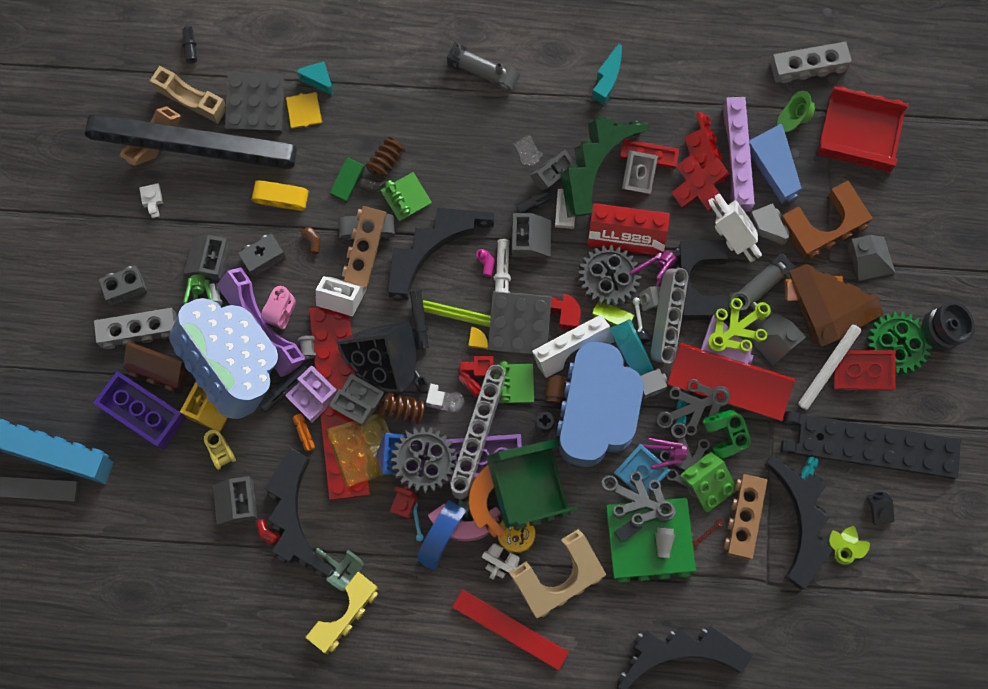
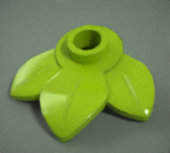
[829,526,870,565]

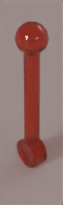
[692,518,725,548]

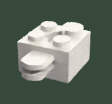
[708,194,762,262]

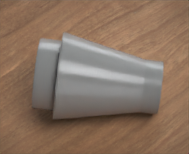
[655,528,676,558]

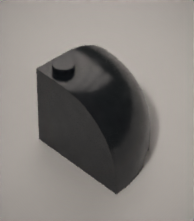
[337,322,417,392]

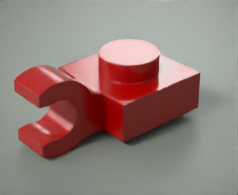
[460,356,494,377]

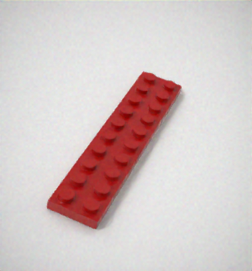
[309,307,370,501]

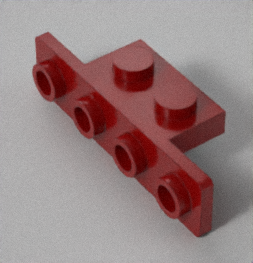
[684,111,728,184]

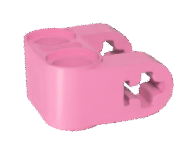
[261,286,296,330]

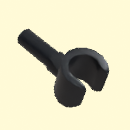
[414,370,428,392]

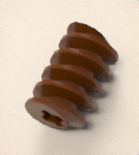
[365,137,406,178]
[379,392,424,425]

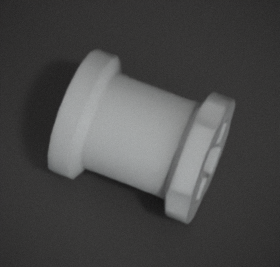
[298,336,316,359]

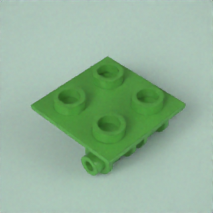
[380,172,432,221]
[494,362,534,403]

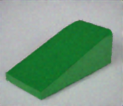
[330,158,365,202]

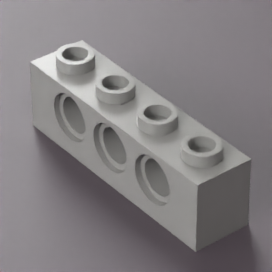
[770,42,852,83]
[94,308,177,349]

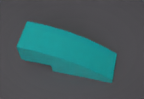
[592,44,622,105]

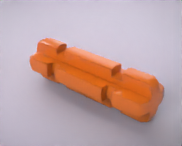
[293,413,315,452]

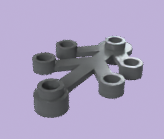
[657,379,731,436]
[659,423,710,498]
[601,471,675,527]

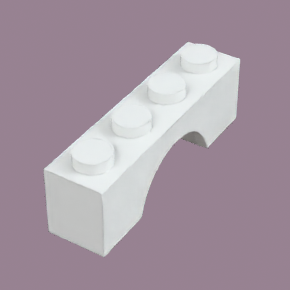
[532,315,615,378]

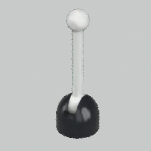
[633,298,650,344]

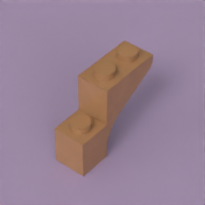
[120,106,181,165]

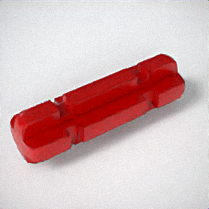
[459,371,489,398]

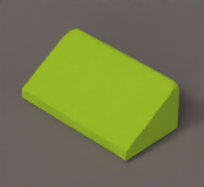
[591,301,635,327]

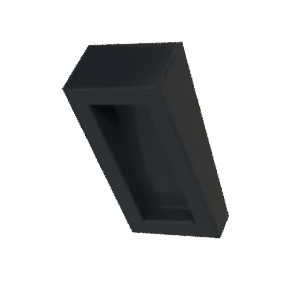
[614,518,642,543]

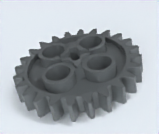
[578,245,641,307]
[390,427,457,493]

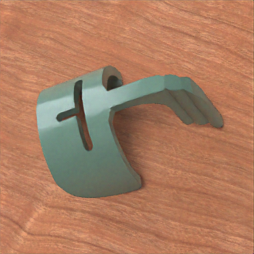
[316,548,364,591]

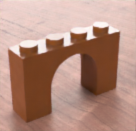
[780,181,873,260]

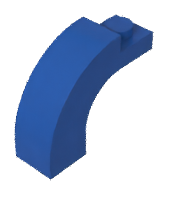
[417,500,466,571]

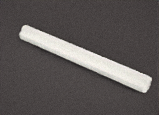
[798,325,861,410]

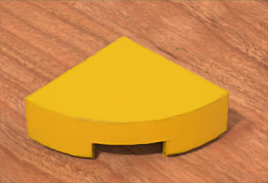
[469,327,488,350]

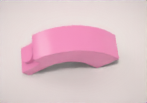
[428,504,501,541]

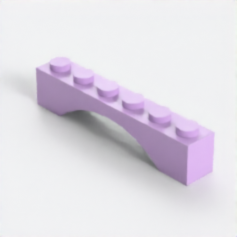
[723,97,755,212]

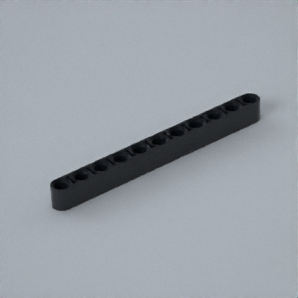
[84,114,297,169]

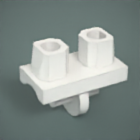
[482,543,520,580]

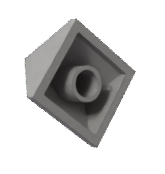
[622,150,658,194]

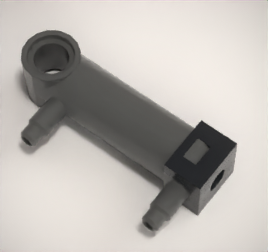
[447,42,520,93]
[730,253,795,316]

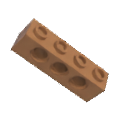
[342,206,387,287]
[724,474,768,561]

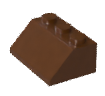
[123,341,190,393]

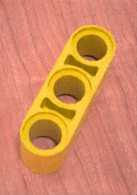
[251,181,309,211]

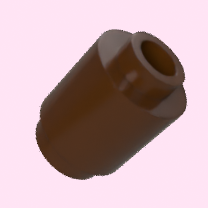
[545,375,567,405]

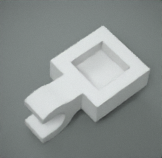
[139,183,163,218]

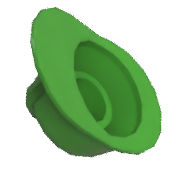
[777,91,815,132]

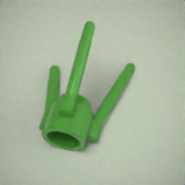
[183,275,214,304]

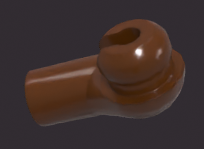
[301,227,320,254]

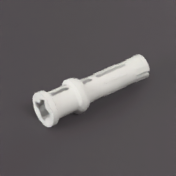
[493,239,511,292]

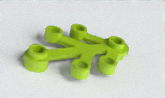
[708,298,771,353]

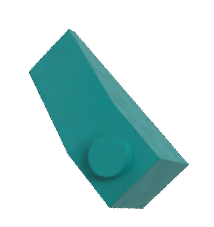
[610,319,655,376]

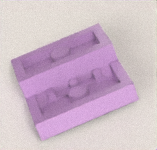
[285,365,337,423]

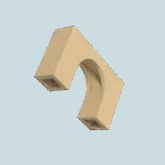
[509,530,606,618]

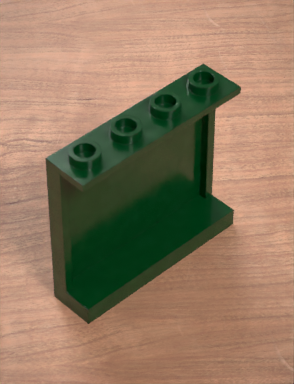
[486,439,578,530]

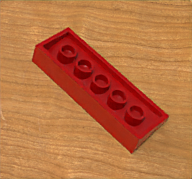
[667,343,795,421]

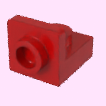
[390,486,419,519]

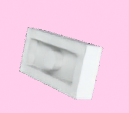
[555,189,575,229]

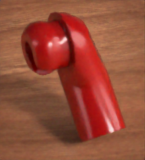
[255,519,281,544]

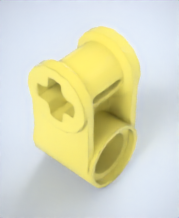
[204,430,236,470]

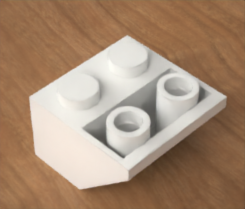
[316,276,367,316]

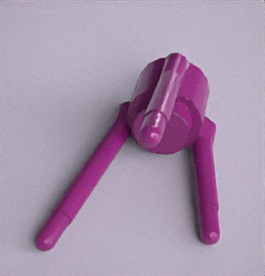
[630,251,677,287]
[638,438,687,469]

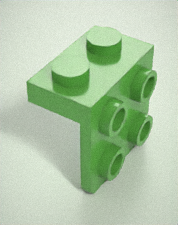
[680,452,736,512]

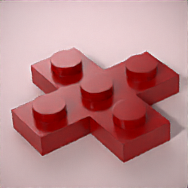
[671,154,730,212]

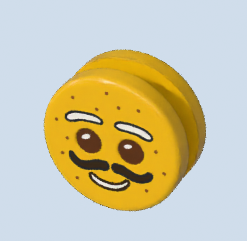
[498,521,535,554]

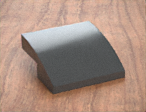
[329,374,386,425]

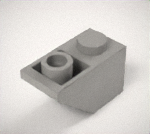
[749,204,789,245]

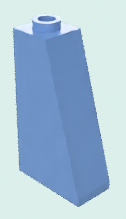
[749,124,801,203]

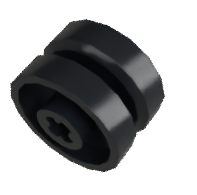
[922,302,975,351]

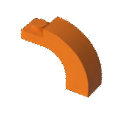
[469,465,506,538]

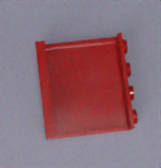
[817,86,909,173]

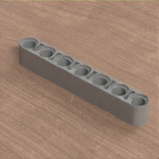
[451,365,505,499]

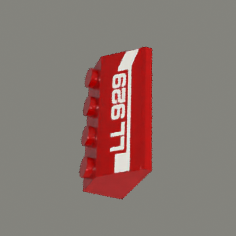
[587,203,670,256]

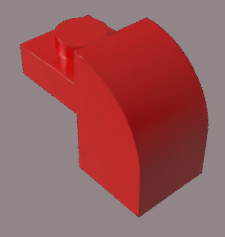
[550,294,581,331]

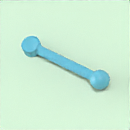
[413,503,424,542]

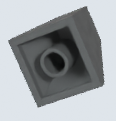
[847,235,896,282]
[747,313,806,367]

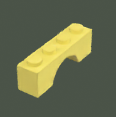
[306,572,379,654]

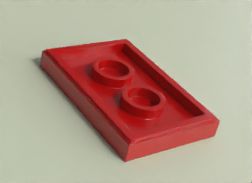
[834,350,896,391]

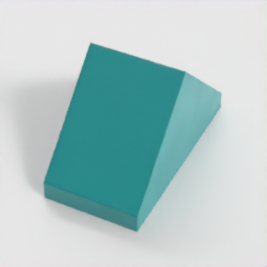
[297,62,334,95]

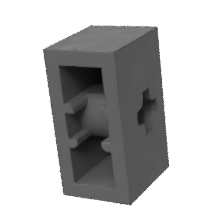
[238,233,286,277]

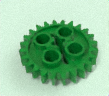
[866,312,932,375]

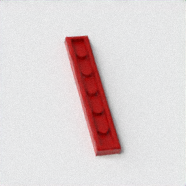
[452,589,569,671]

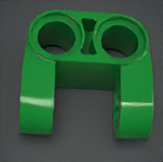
[703,410,751,459]

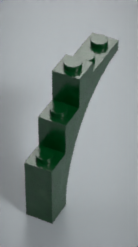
[560,116,649,218]

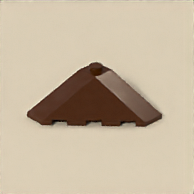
[788,264,883,347]

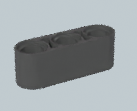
[339,214,395,240]

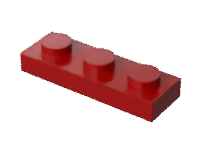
[620,139,679,169]

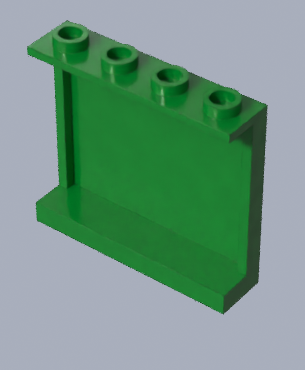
[605,498,696,583]

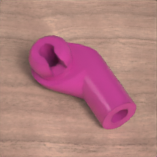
[476,249,495,277]

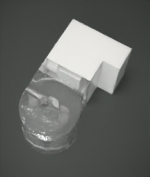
[426,384,464,412]

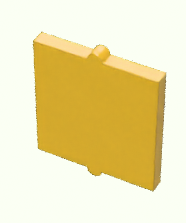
[286,92,322,129]

